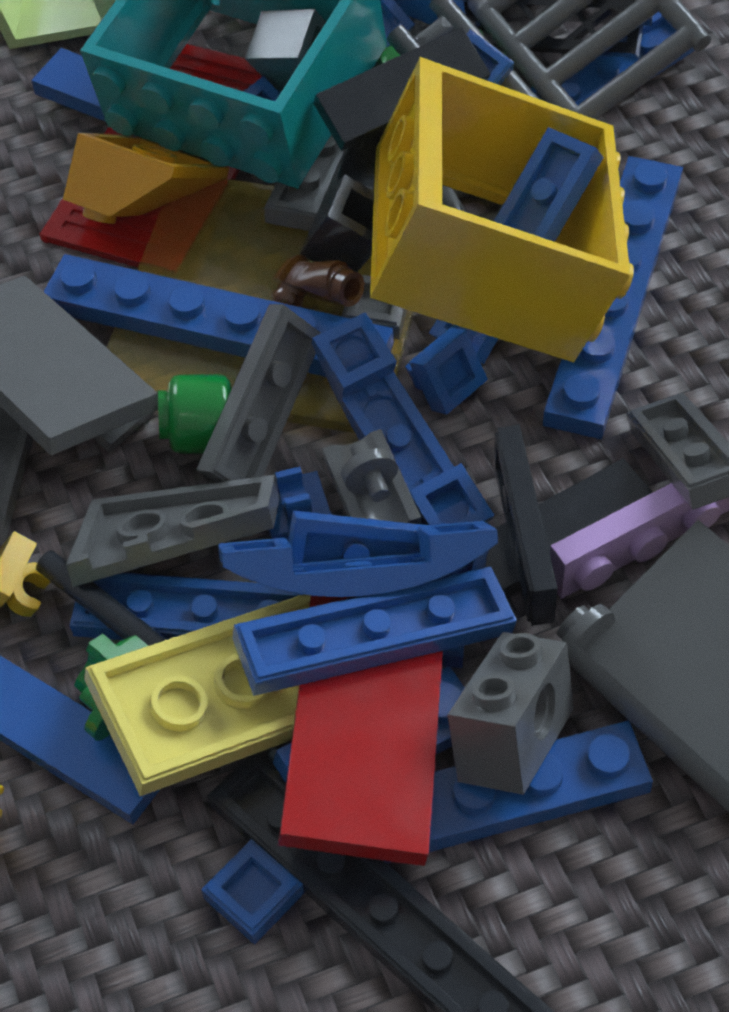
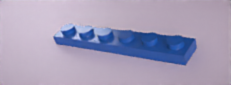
[543,156,683,440]
[44,254,394,377]

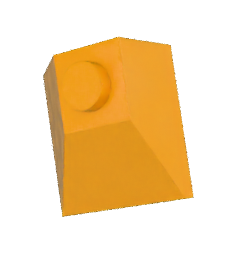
[63,133,229,224]

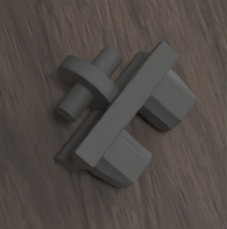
[322,429,421,524]

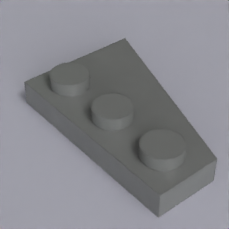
[66,475,280,587]

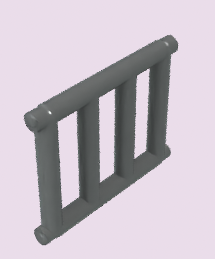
[467,0,712,119]

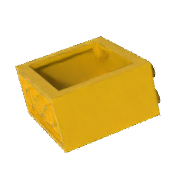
[370,57,634,362]

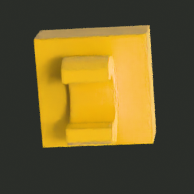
[0,531,51,617]

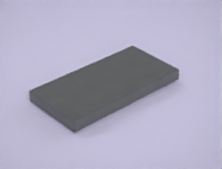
[0,275,158,456]

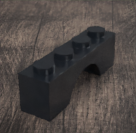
[299,132,384,272]

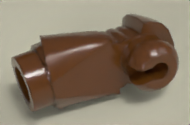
[272,254,365,307]

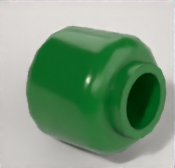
[158,374,232,455]

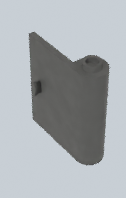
[557,520,729,813]

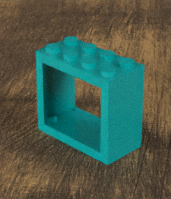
[80,0,387,189]

